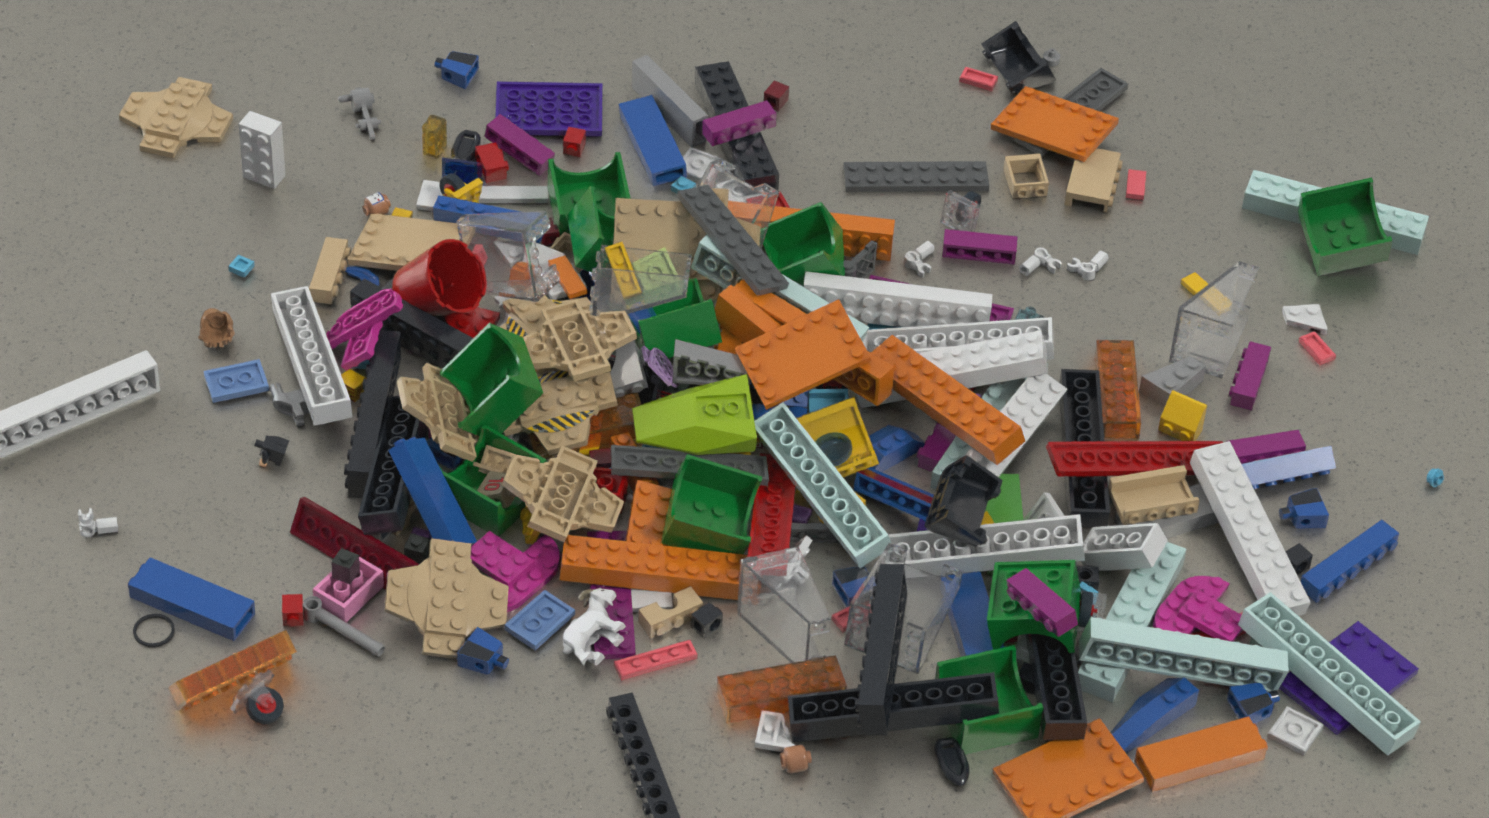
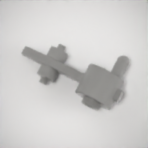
[338,87,381,140]

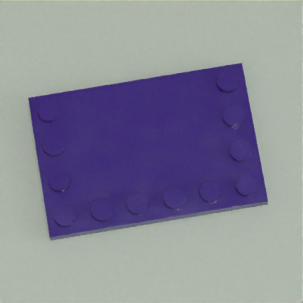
[495,81,603,136]
[1279,621,1419,735]

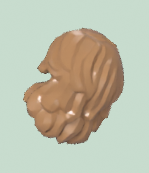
[198,308,235,348]

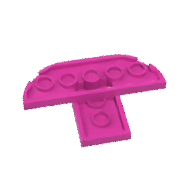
[326,289,403,371]
[470,531,560,613]
[1153,576,1243,642]

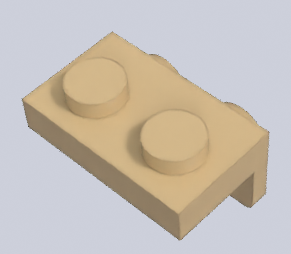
[473,445,516,474]

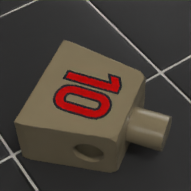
[477,471,517,508]

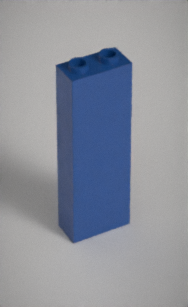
[619,95,687,187]
[388,437,477,546]
[128,557,255,641]
[940,571,1004,657]

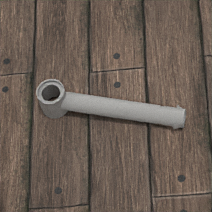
[303,596,385,657]

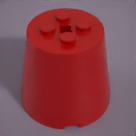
[392,239,487,317]

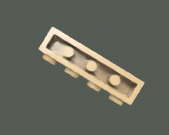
[309,237,351,304]

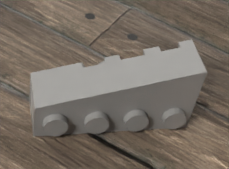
[673,340,750,388]

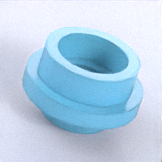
[1426,468,1444,487]

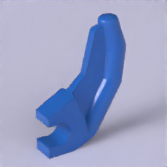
[345,266,380,287]

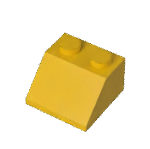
[1158,390,1207,441]

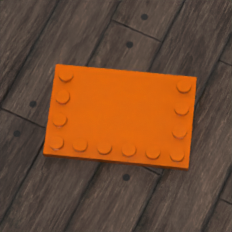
[991,86,1119,162]
[735,299,872,410]
[993,718,1144,818]

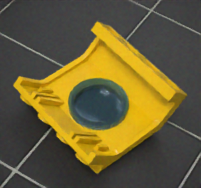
[796,397,879,477]

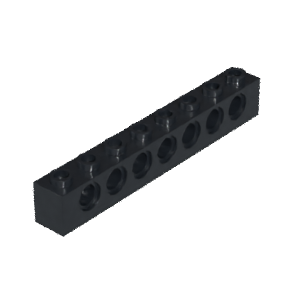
[606,692,680,818]

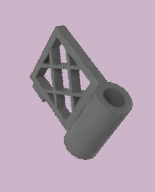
[843,241,877,279]

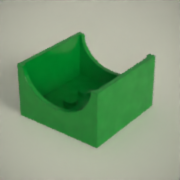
[547,152,631,237]
[1298,177,1392,276]
[567,186,615,280]
[760,202,845,287]
[625,278,722,360]
[440,323,543,436]
[440,424,547,537]
[661,454,762,554]
[987,560,1081,653]
[935,645,1043,755]

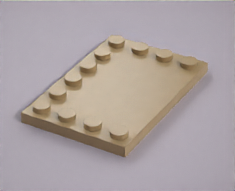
[610,198,690,311]
[347,214,477,271]

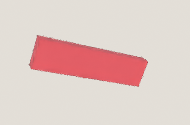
[614,640,698,681]

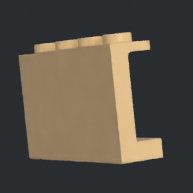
[1064,148,1123,213]
[1108,465,1200,525]

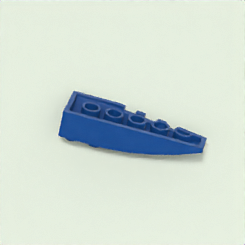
[1110,677,1199,754]

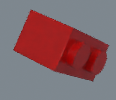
[475,142,509,183]

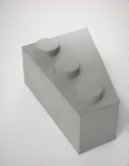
[1139,356,1206,408]

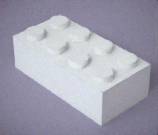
[239,111,285,189]
[1081,523,1168,571]

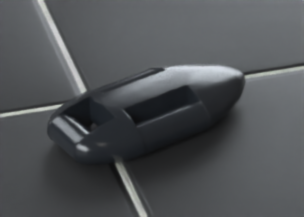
[451,130,481,167]
[934,737,970,786]

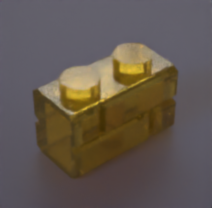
[422,115,447,158]

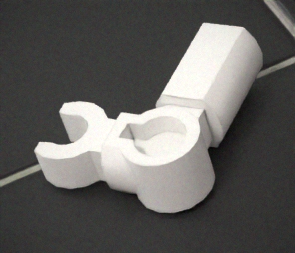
[904,241,934,278]
[1019,247,1062,276]
[1067,251,1109,280]
[78,508,118,537]

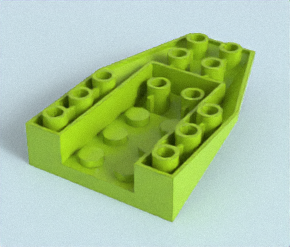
[632,374,757,455]

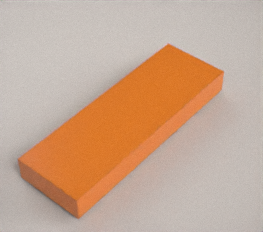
[548,255,587,299]

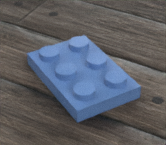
[203,359,269,403]
[505,590,575,650]

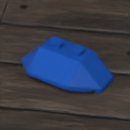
[869,425,925,472]

